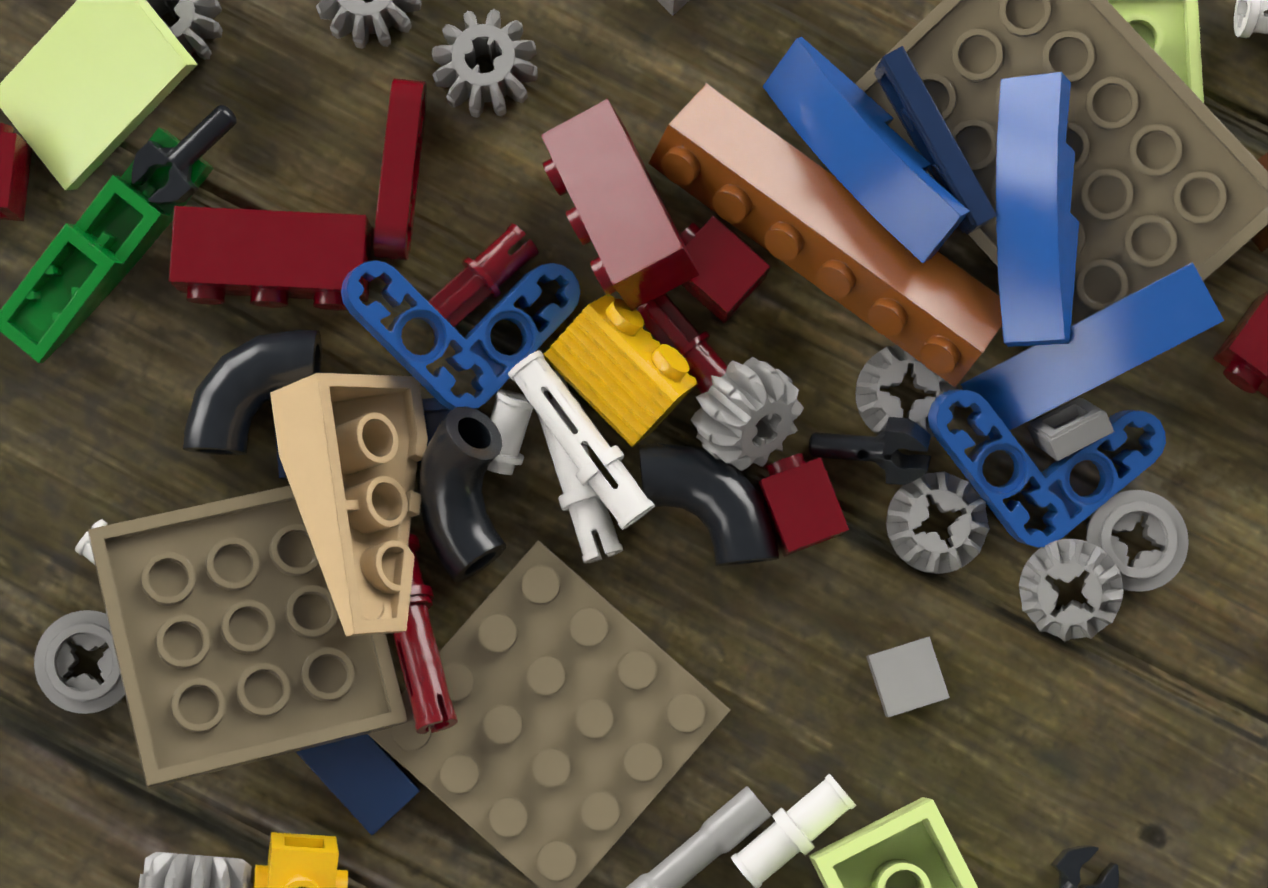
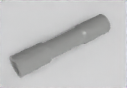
[626,786,772,888]

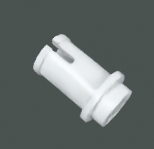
[487,389,534,475]

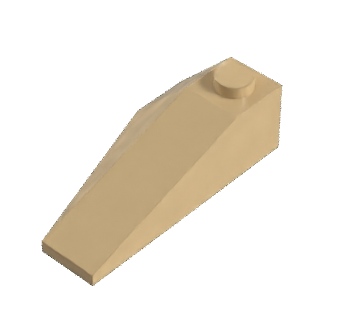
[270,373,428,636]

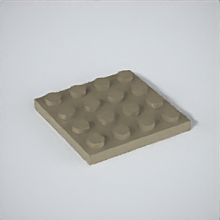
[88,486,408,789]
[368,540,731,888]

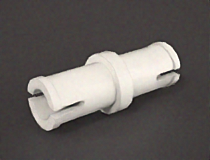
[731,774,856,888]

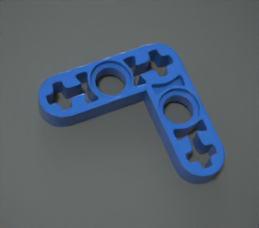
[341,260,580,410]
[928,389,1166,548]

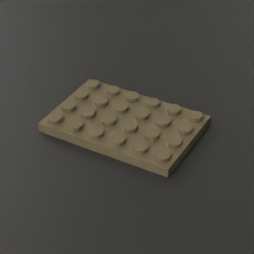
[855,0,1268,325]

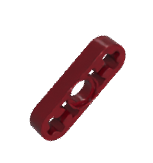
[374,78,427,261]

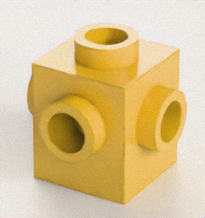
[253,832,348,888]

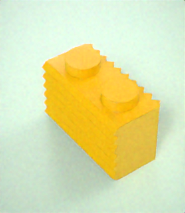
[543,295,698,447]

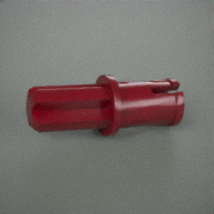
[428,223,539,328]
[637,293,728,393]

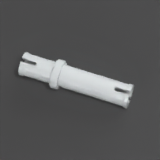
[508,350,655,530]
[536,370,623,563]

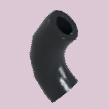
[183,330,322,455]
[418,406,506,583]
[638,443,779,566]

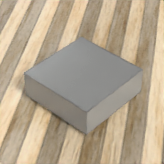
[1027,397,1114,461]
[866,636,950,717]

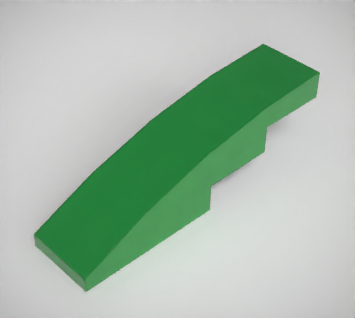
[0,127,214,363]

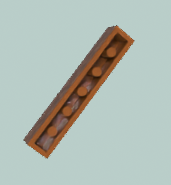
[648,83,1002,387]

